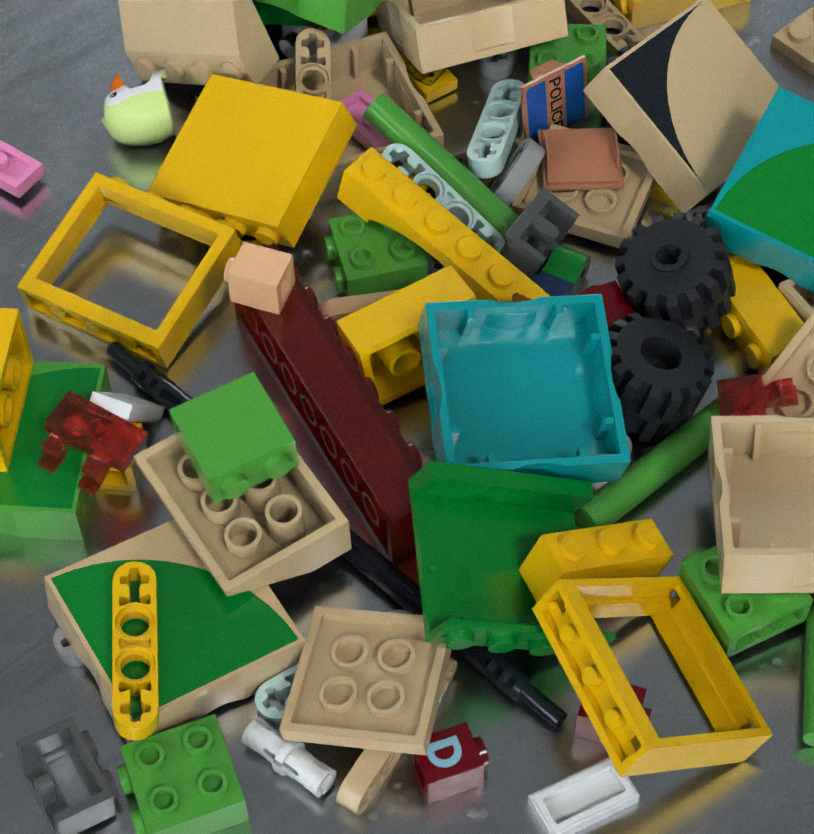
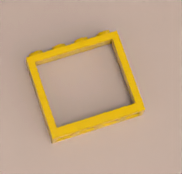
[16,172,241,369]
[532,576,773,777]

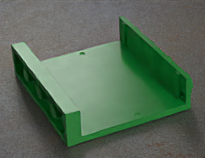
[408,461,616,656]

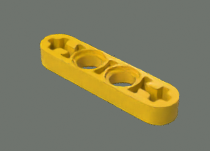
[112,561,159,741]

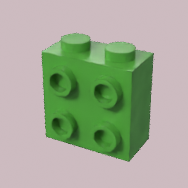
[528,24,606,106]
[323,213,428,296]
[169,372,299,504]
[678,546,813,658]
[116,714,249,834]

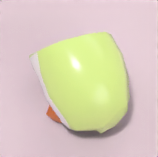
[102,69,176,146]

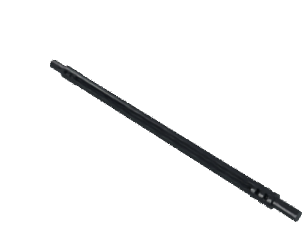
[107,341,568,729]

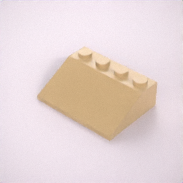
[118,0,280,85]
[133,434,352,597]

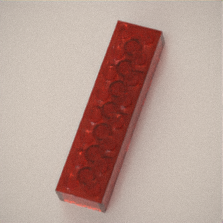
[234,243,423,566]

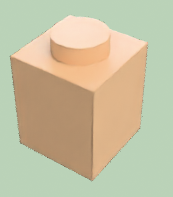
[224,242,295,315]

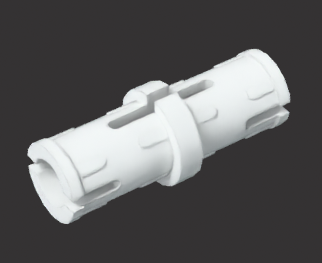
[241,717,337,798]

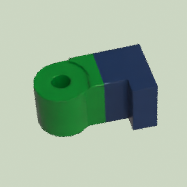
[531,244,591,296]

